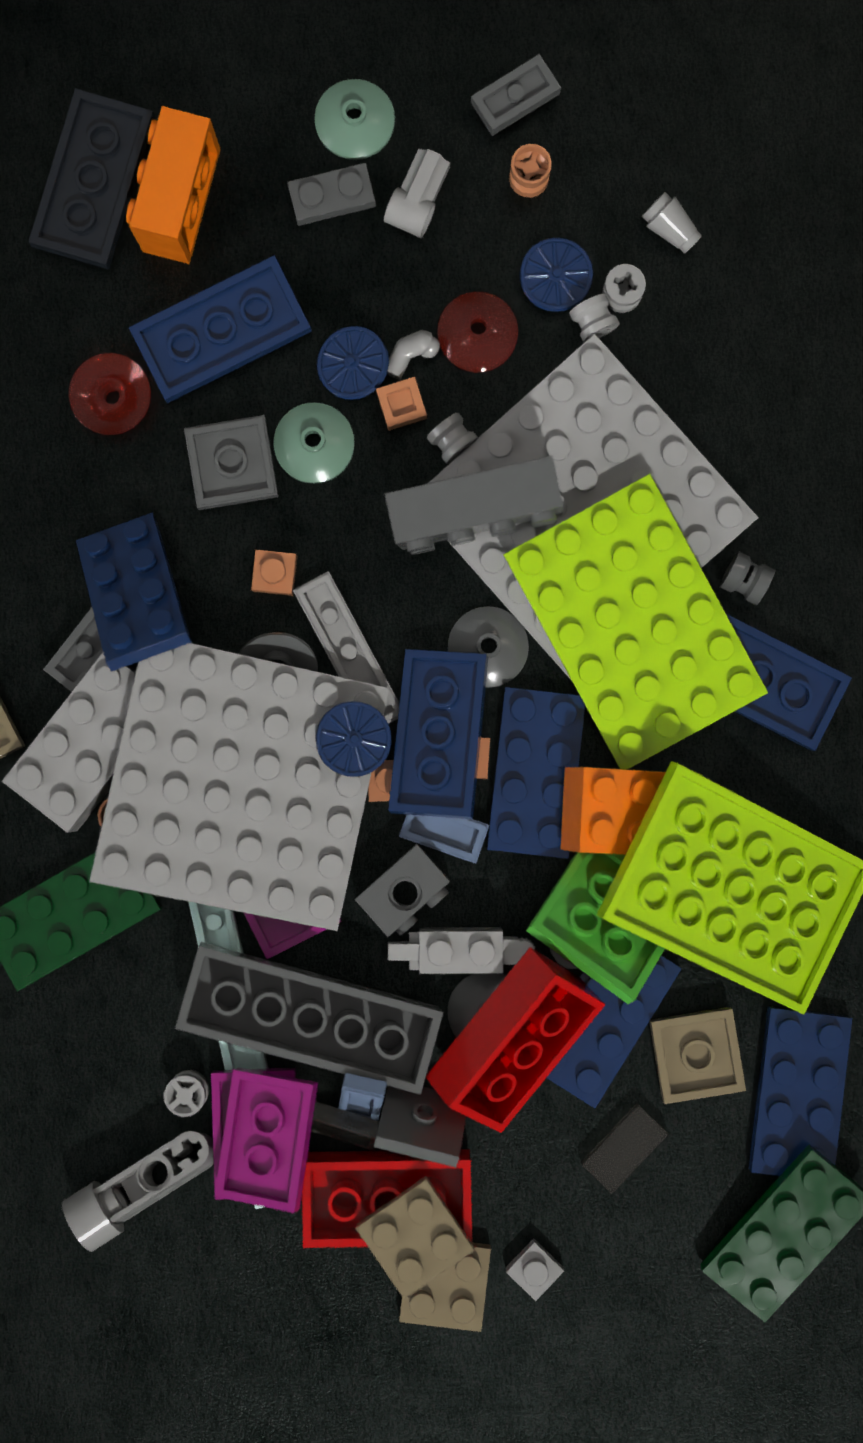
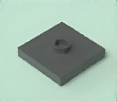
[184,415,279,510]
[374,1086,466,1167]

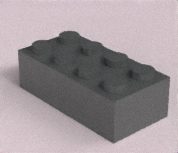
[385,456,563,555]

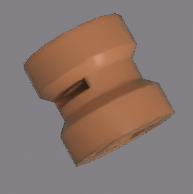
[509,144,552,198]

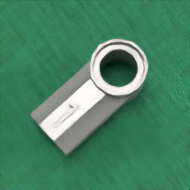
[384,149,450,238]

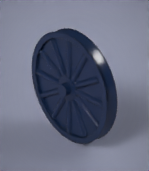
[520,238,593,312]
[317,326,389,400]
[316,701,391,777]

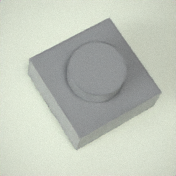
[505,1238,564,1301]

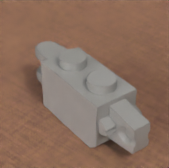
[388,927,535,974]

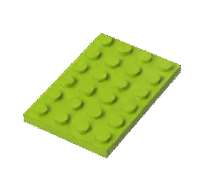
[503,474,768,770]
[596,762,863,1015]

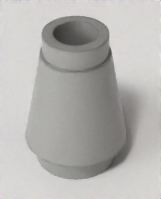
[642,192,702,254]

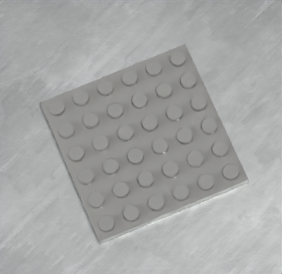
[428,334,758,680]
[90,643,390,931]

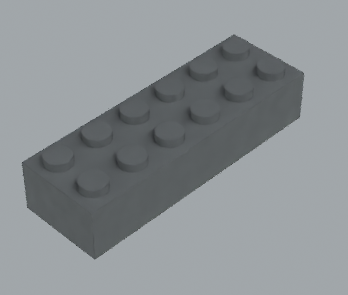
[175,942,443,1094]

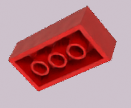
[426,947,606,1133]
[302,1149,472,1248]

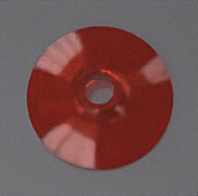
[438,292,518,373]
[69,353,151,435]

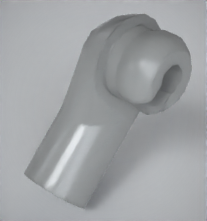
[387,330,440,380]

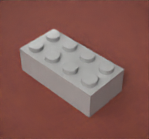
[2,653,136,832]

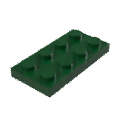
[0,852,162,992]
[700,1144,863,1322]

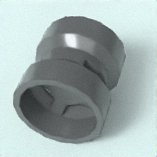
[720,551,776,605]

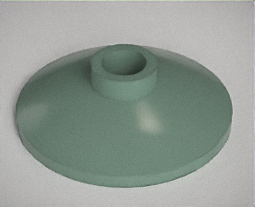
[315,79,395,160]
[274,403,354,483]

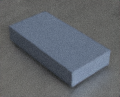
[399,814,489,864]
[337,1073,387,1127]

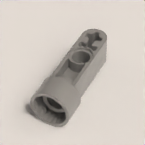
[62,1131,214,1252]

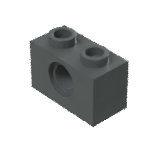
[355,843,450,937]

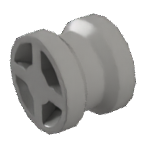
[602,264,646,313]
[569,294,620,343]
[427,413,478,464]
[164,1070,209,1117]

